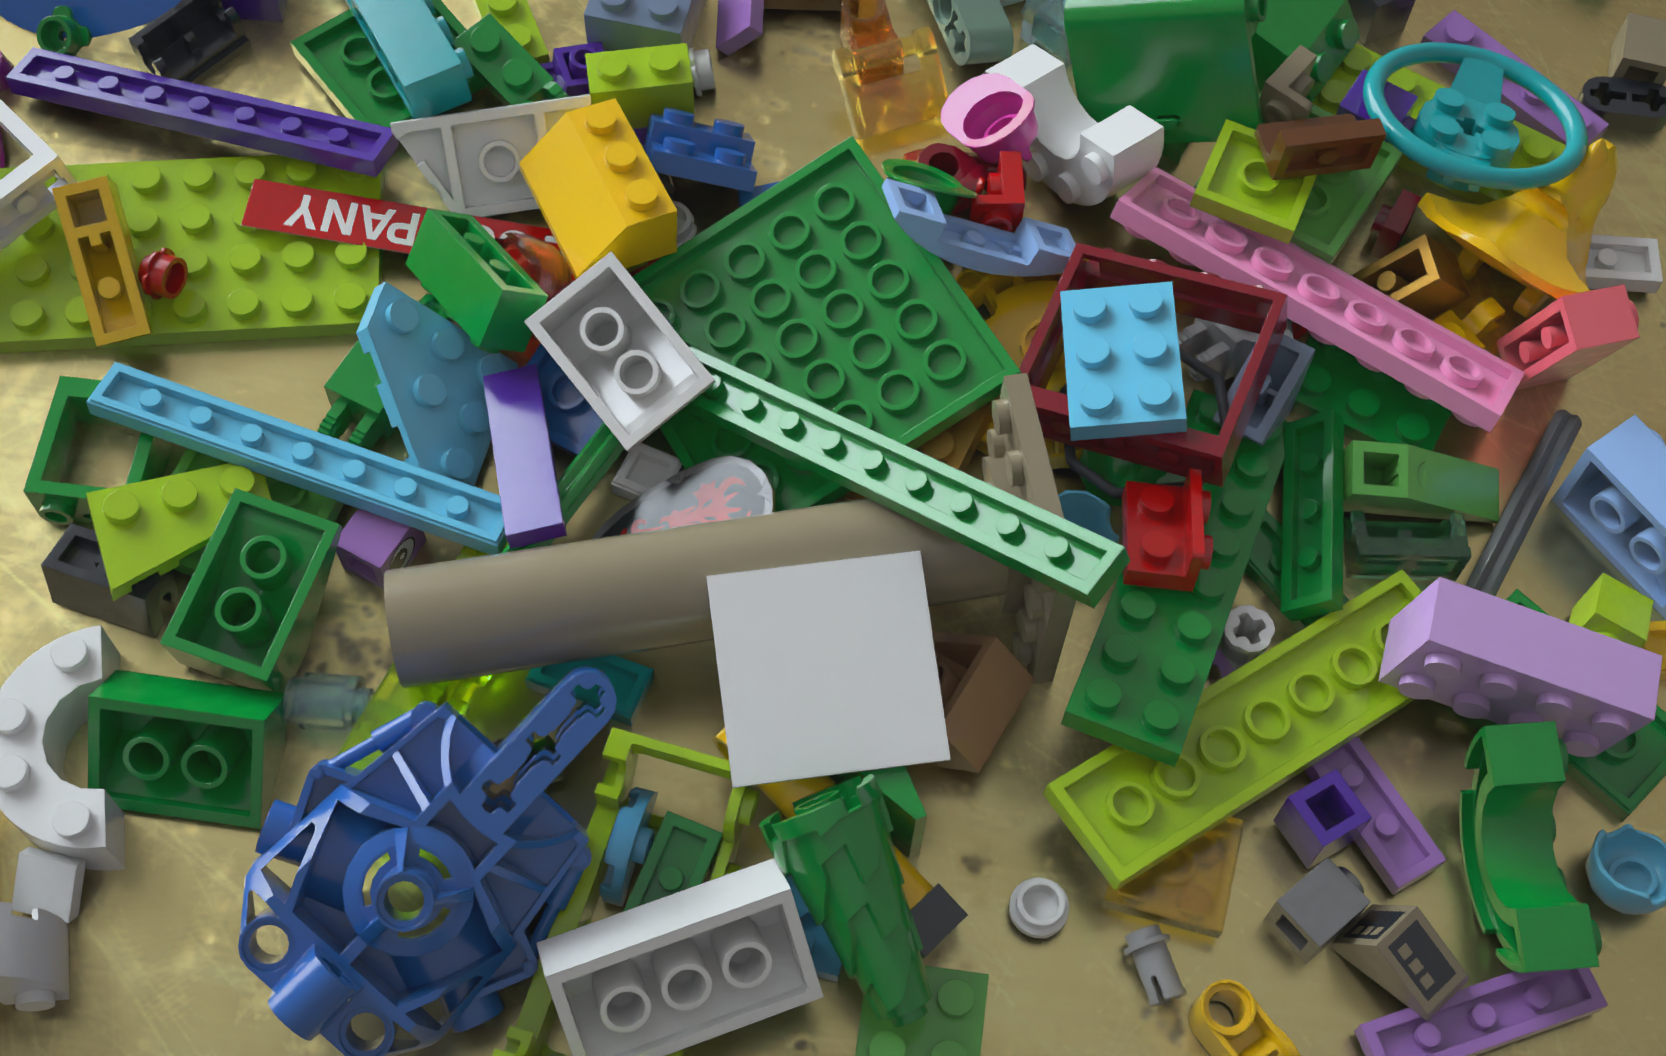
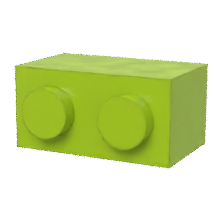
[585,43,695,129]

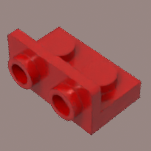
[968,151,1025,233]
[1122,468,1213,592]

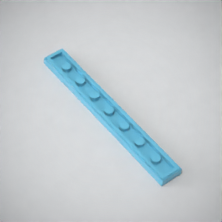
[86,362,508,555]

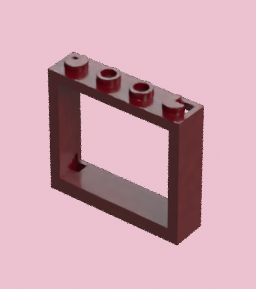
[1019,243,1288,488]

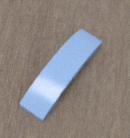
[882,178,1076,277]

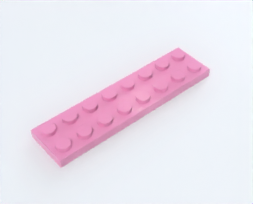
[1110,167,1525,433]

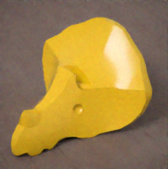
[1418,138,1619,318]

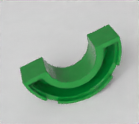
[1459,721,1602,973]

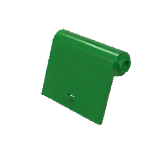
[1064,0,1267,144]

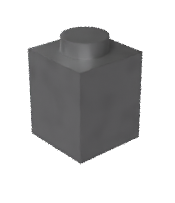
[1264,857,1371,964]

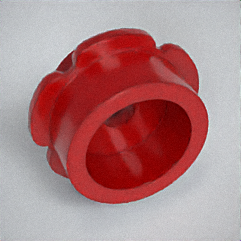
[138,248,188,300]

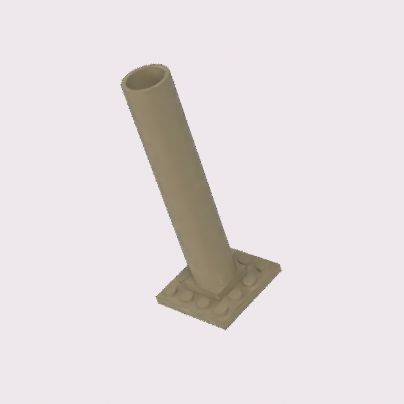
[384,373,1077,688]

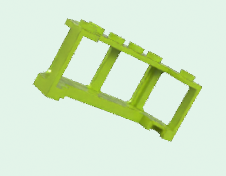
[492,727,760,1056]

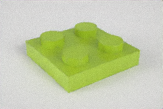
[1189,119,1317,244]

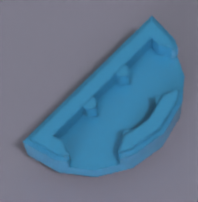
[599,787,658,907]

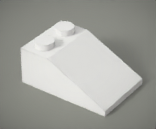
[524,252,716,452]

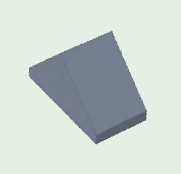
[1212,334,1315,446]

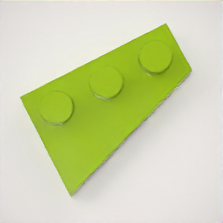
[86,463,272,601]

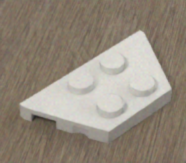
[390,94,591,217]

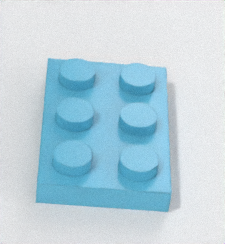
[1060,282,1187,441]

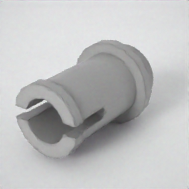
[1124,924,1187,1007]

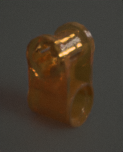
[840,0,904,85]

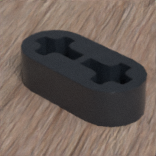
[1576,76,1666,133]

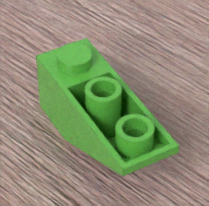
[1344,440,1499,523]

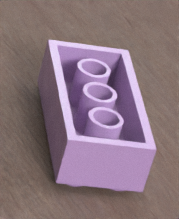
[1379,577,1663,757]

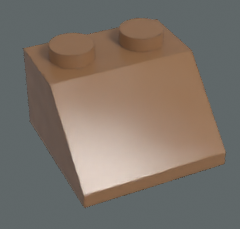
[932,632,1035,773]

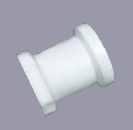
[1218,605,1275,670]

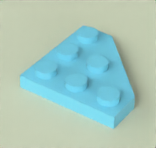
[356,281,519,486]

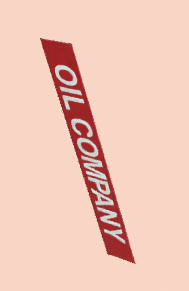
[241,179,661,281]

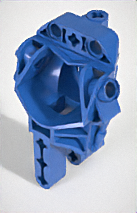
[238,664,617,1056]

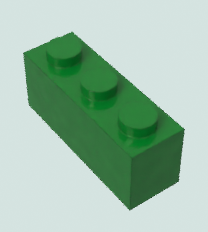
[406,208,548,353]

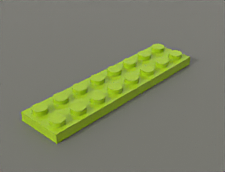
[1043,569,1422,891]

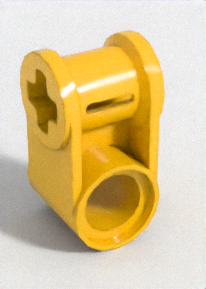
[1188,979,1301,1056]

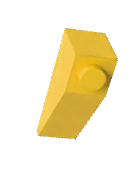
[52,176,152,347]

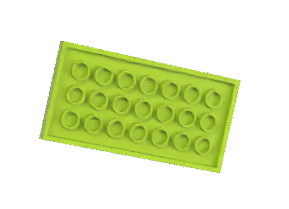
[0,155,384,354]

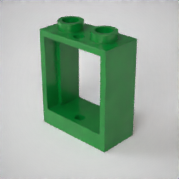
[23,376,173,525]

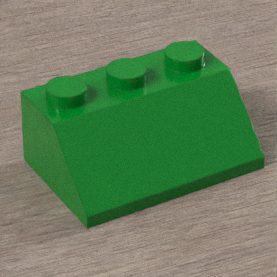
[88,670,288,829]

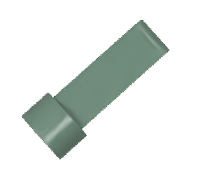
[927,0,1014,66]

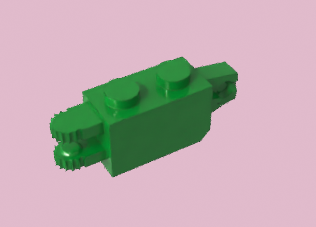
[317,293,454,450]

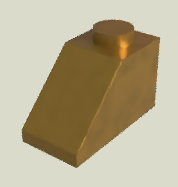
[1351,234,1470,319]

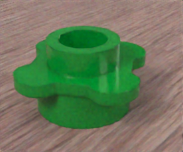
[36,6,92,57]

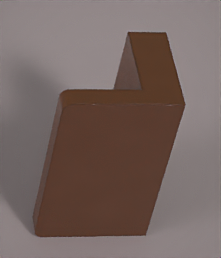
[1255,114,1387,180]

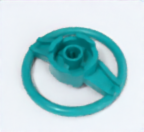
[1363,42,1588,192]

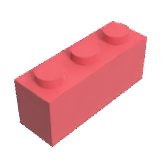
[1496,284,1640,390]

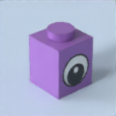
[336,508,427,590]

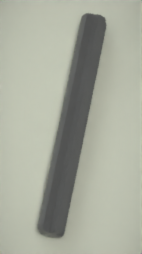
[1465,409,1582,596]

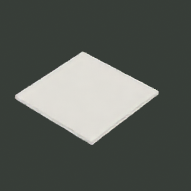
[706,551,951,788]

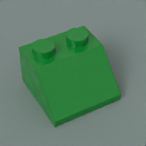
[1251,0,1360,102]

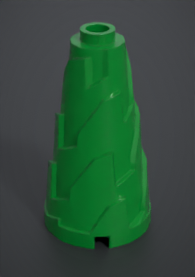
[759,774,932,1027]

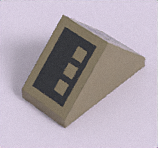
[1332,904,1468,1021]

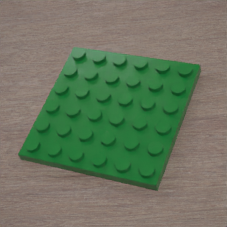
[632,136,1021,512]

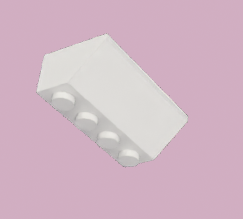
[536,858,823,1056]

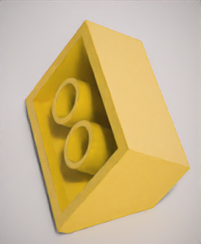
[519,98,677,279]

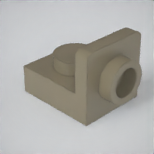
[1259,45,1317,123]

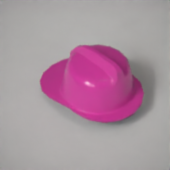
[941,73,1039,165]

